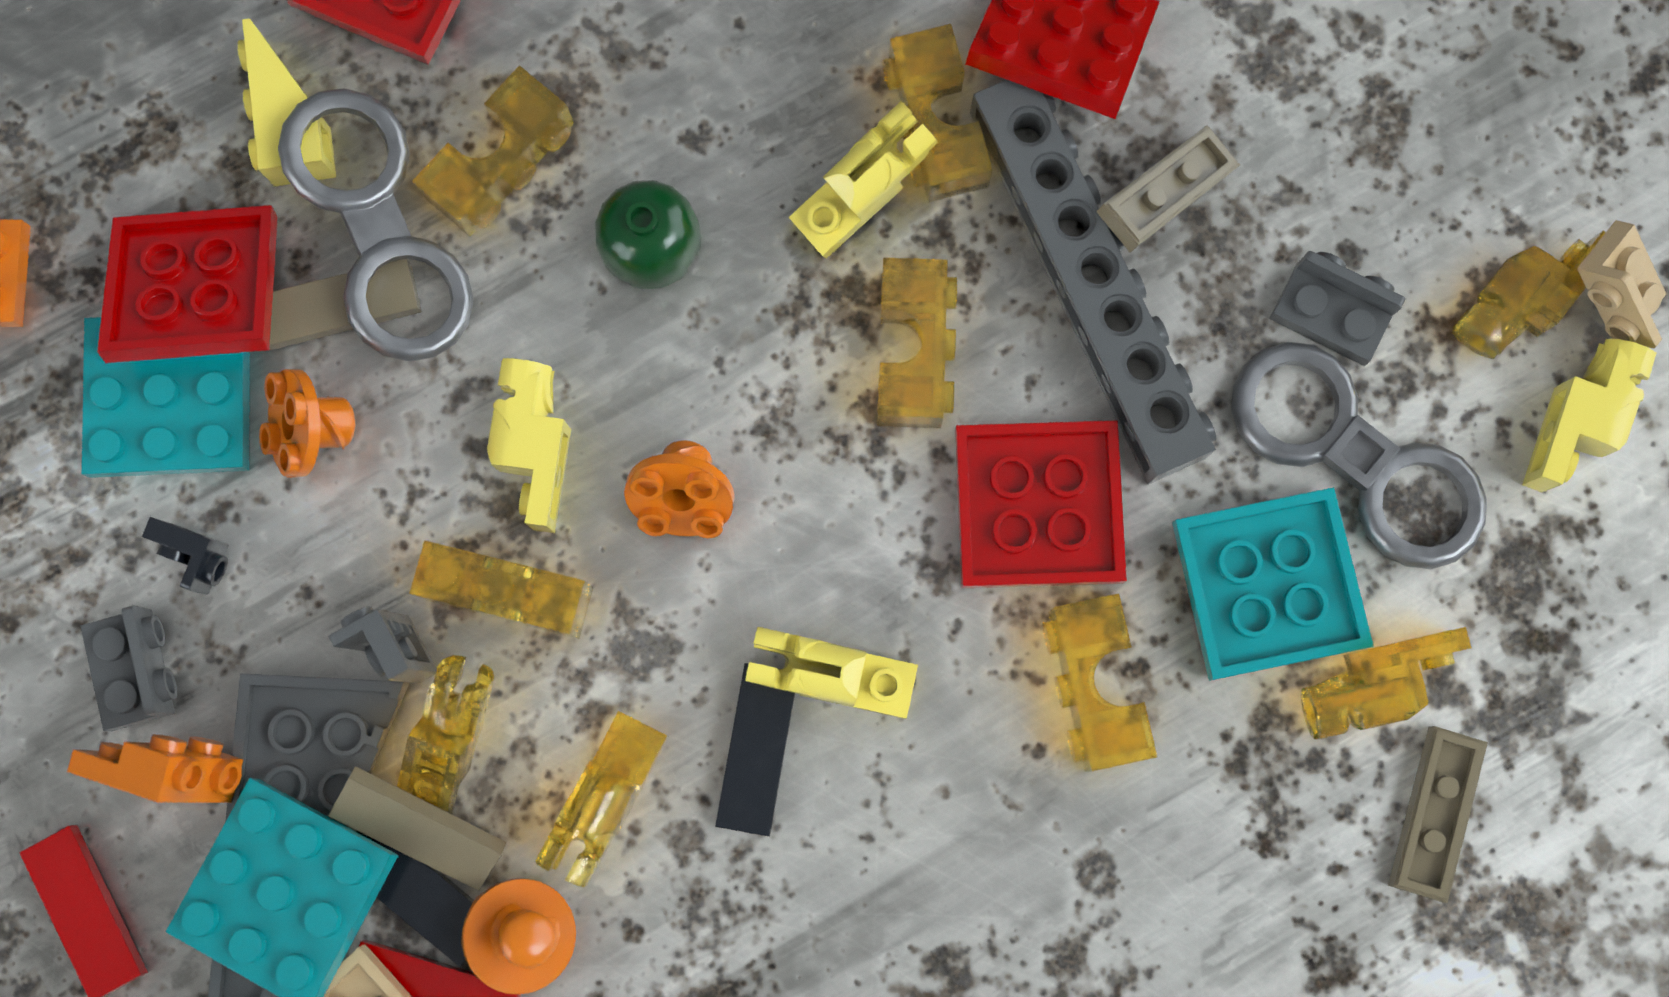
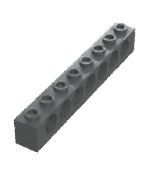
[970,80,1216,485]

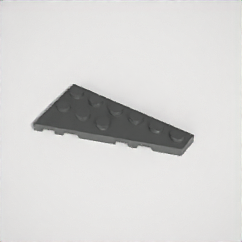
[208,673,409,997]

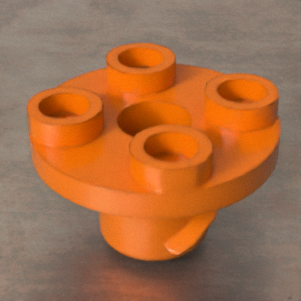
[259,369,355,478]
[624,440,735,539]
[462,878,576,994]

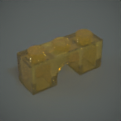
[882,24,993,203]
[412,65,574,237]
[877,257,957,428]
[409,540,594,639]
[1042,593,1158,772]

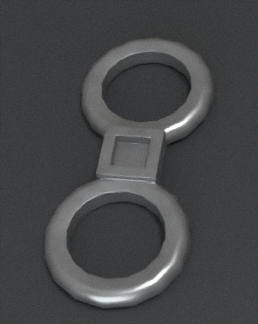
[278,88,474,362]
[1231,342,1487,569]

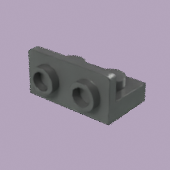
[1269,251,1406,366]
[80,605,177,732]
[329,606,439,683]

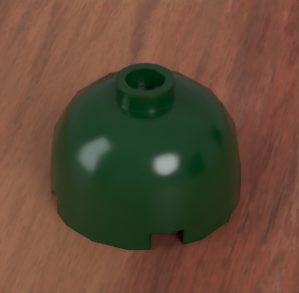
[595,180,701,289]

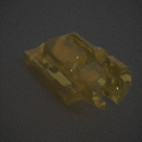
[1452,231,1606,359]
[1301,627,1472,740]
[397,655,495,814]
[535,711,669,888]

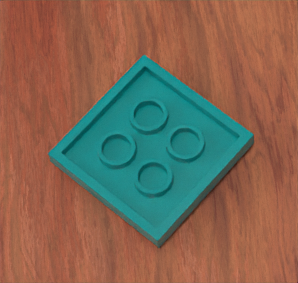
[81,317,250,478]
[1172,487,1374,681]
[166,778,399,997]

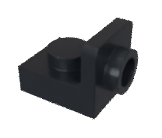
[142,517,229,595]

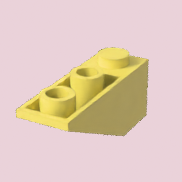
[237,18,336,187]

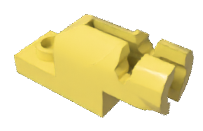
[788,101,938,259]
[1522,339,1656,492]
[487,358,571,533]
[745,627,918,719]

